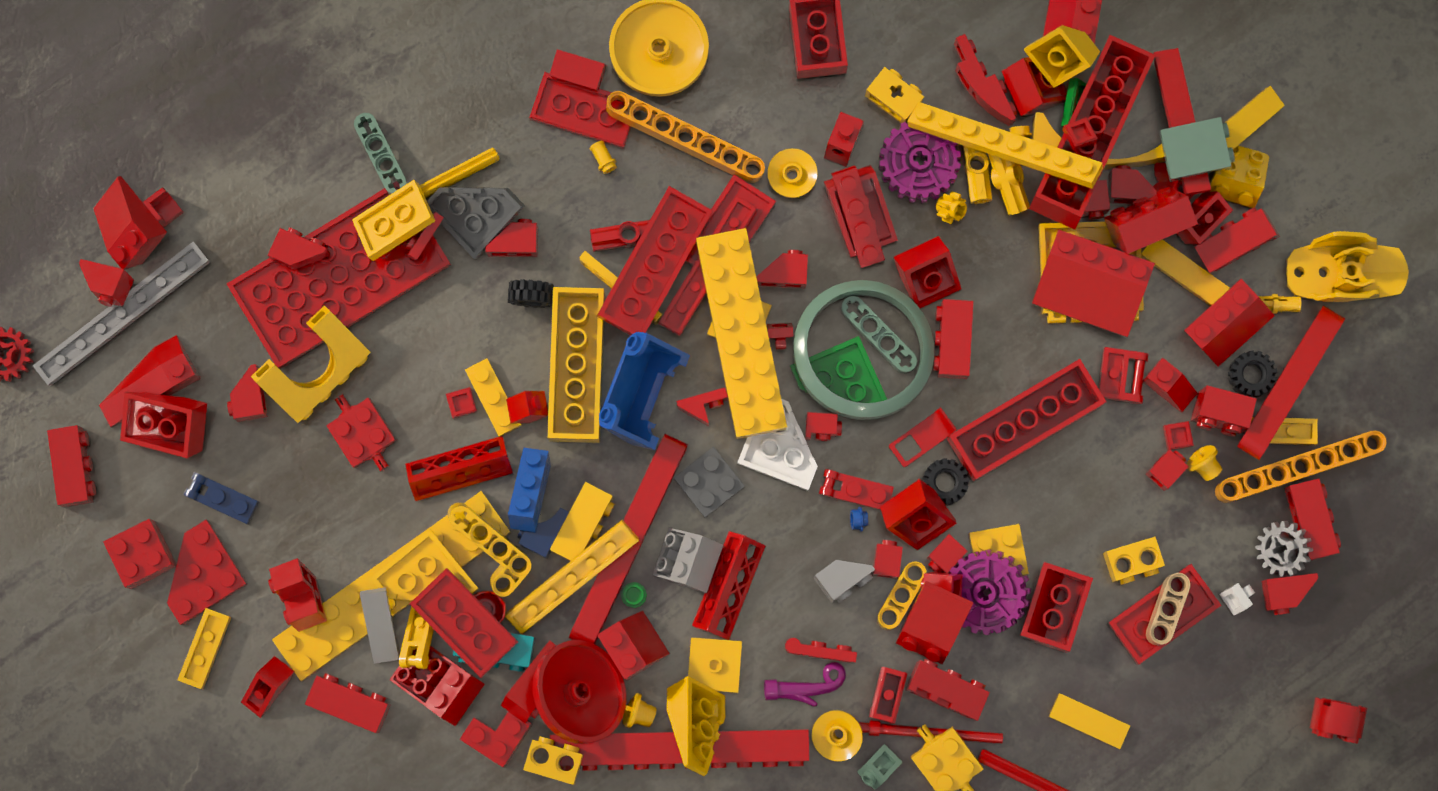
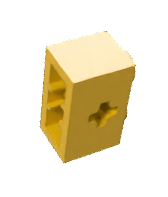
[865,67,924,123]

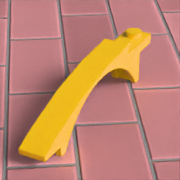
[1031,112,1165,170]

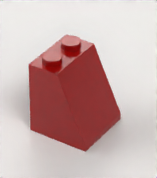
[597,610,670,681]

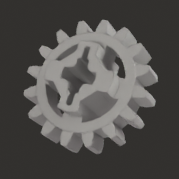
[1255,521,1313,577]

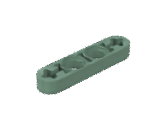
[354,113,408,195]
[841,296,917,374]

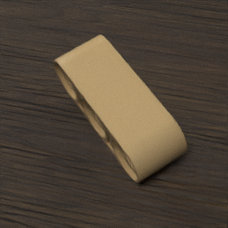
[1146,573,1190,645]

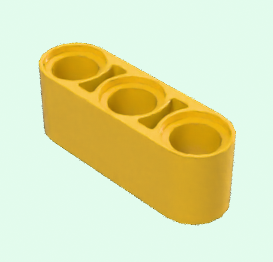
[877,562,927,630]

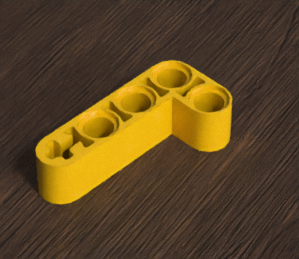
[447,502,531,597]

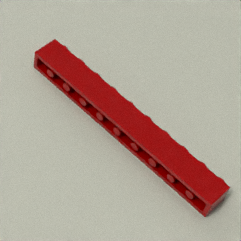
[550,730,809,771]

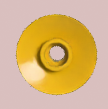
[767,148,817,198]
[812,710,863,761]

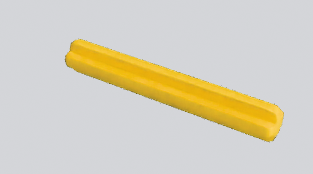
[420,148,499,198]

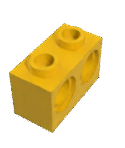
[1103,537,1165,585]
[523,736,584,785]

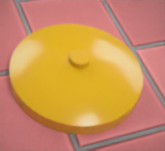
[609,0,709,97]

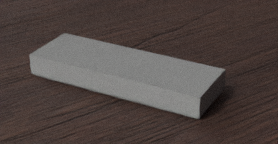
[360,587,400,663]

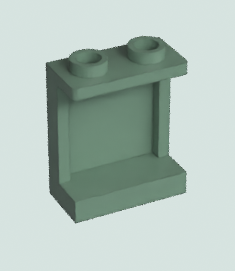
[1160,117,1235,182]

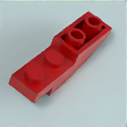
[954,34,1017,126]

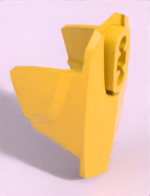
[1286,231,1409,302]

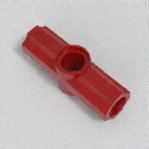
[590,220,650,252]

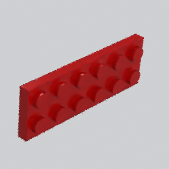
[597,186,713,336]

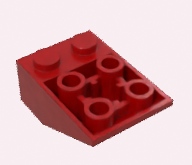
[389,645,485,726]

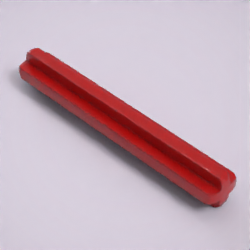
[978,749,1069,791]

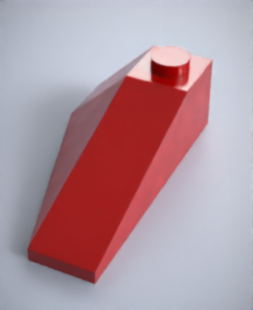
[99,335,201,428]

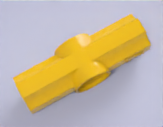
[963,145,992,204]
[988,154,1030,215]

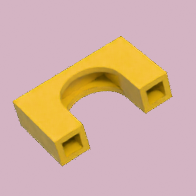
[251,306,371,423]

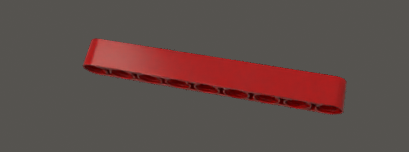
[568,434,688,644]

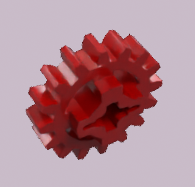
[0,327,34,382]

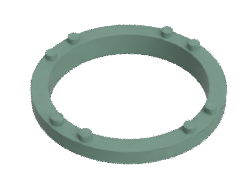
[793,280,934,420]

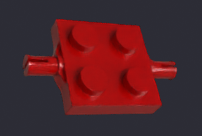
[326,394,397,472]

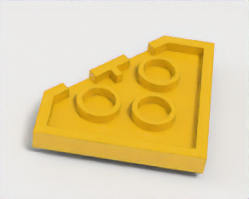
[370,529,479,601]

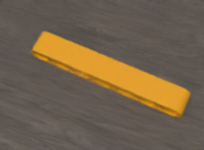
[606,91,765,183]
[1215,430,1387,503]

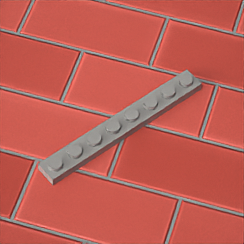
[33,241,210,386]

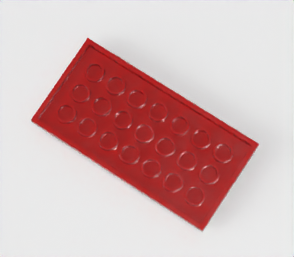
[227,181,451,369]

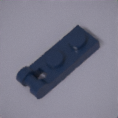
[183,472,259,524]

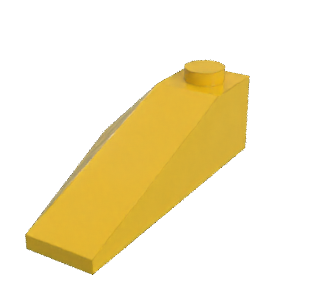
[667,676,725,776]

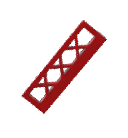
[405,436,513,501]
[692,531,766,640]

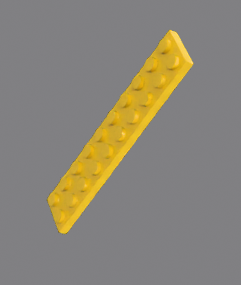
[272,491,511,681]

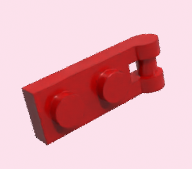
[819,469,894,511]
[785,638,857,663]

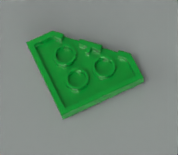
[790,336,887,403]

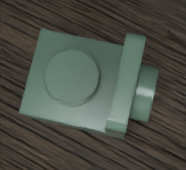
[857,744,902,790]

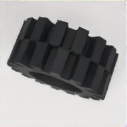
[508,279,554,308]
[1228,350,1277,398]
[922,458,969,506]

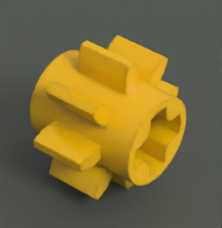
[936,191,967,224]

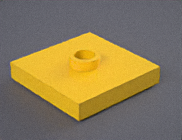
[688,638,742,693]

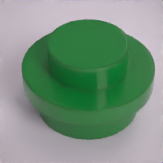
[621,582,647,608]

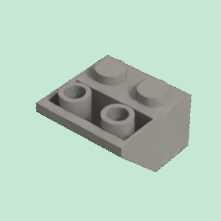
[653,527,723,593]
[813,560,875,603]

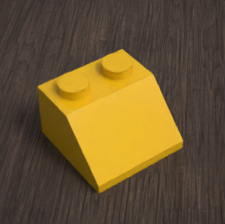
[1024,25,1100,88]

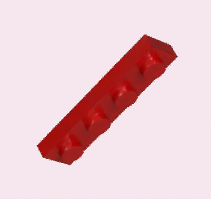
[831,165,885,268]

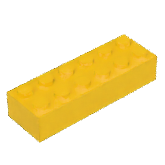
[547,287,605,443]

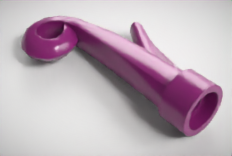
[764,662,846,707]

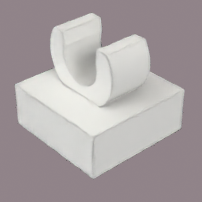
[1219,583,1255,615]

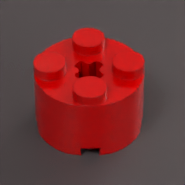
[1310,697,1367,744]

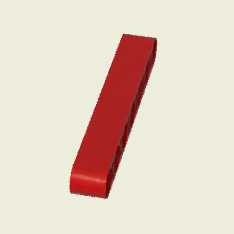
[1237,305,1345,460]

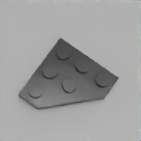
[427,187,525,259]

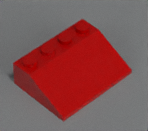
[1032,229,1155,338]

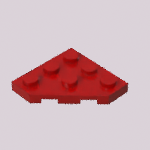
[167,519,247,625]

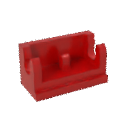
[549,49,607,90]

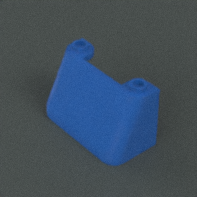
[599,332,690,450]

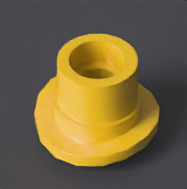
[1187,445,1223,481]
[623,693,656,728]

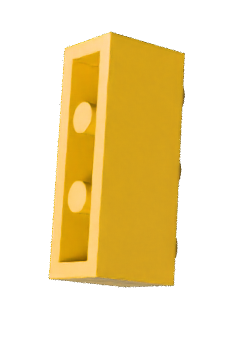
[550,482,615,561]

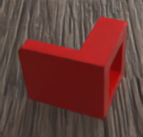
[143,187,184,228]

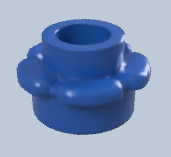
[850,507,868,532]

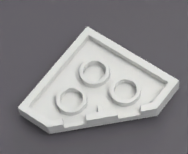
[737,399,818,491]

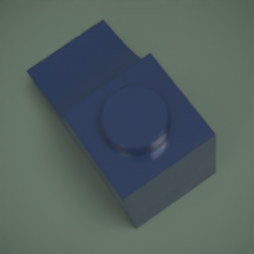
[517,508,569,559]

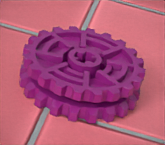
[879,122,961,203]
[950,549,1031,635]

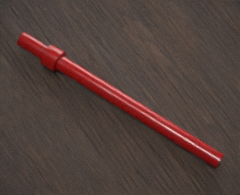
[859,720,1003,744]

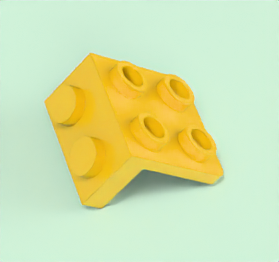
[1210,145,1269,208]

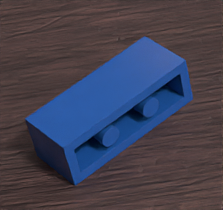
[508,448,551,532]

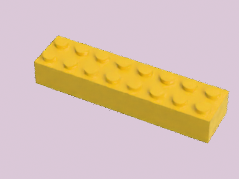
[696,228,787,440]

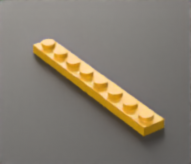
[907,102,1103,188]

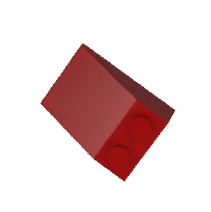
[824,165,898,257]
[93,176,167,270]
[120,391,207,458]
[896,581,973,665]

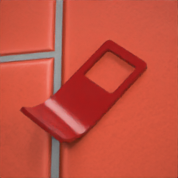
[889,407,957,467]

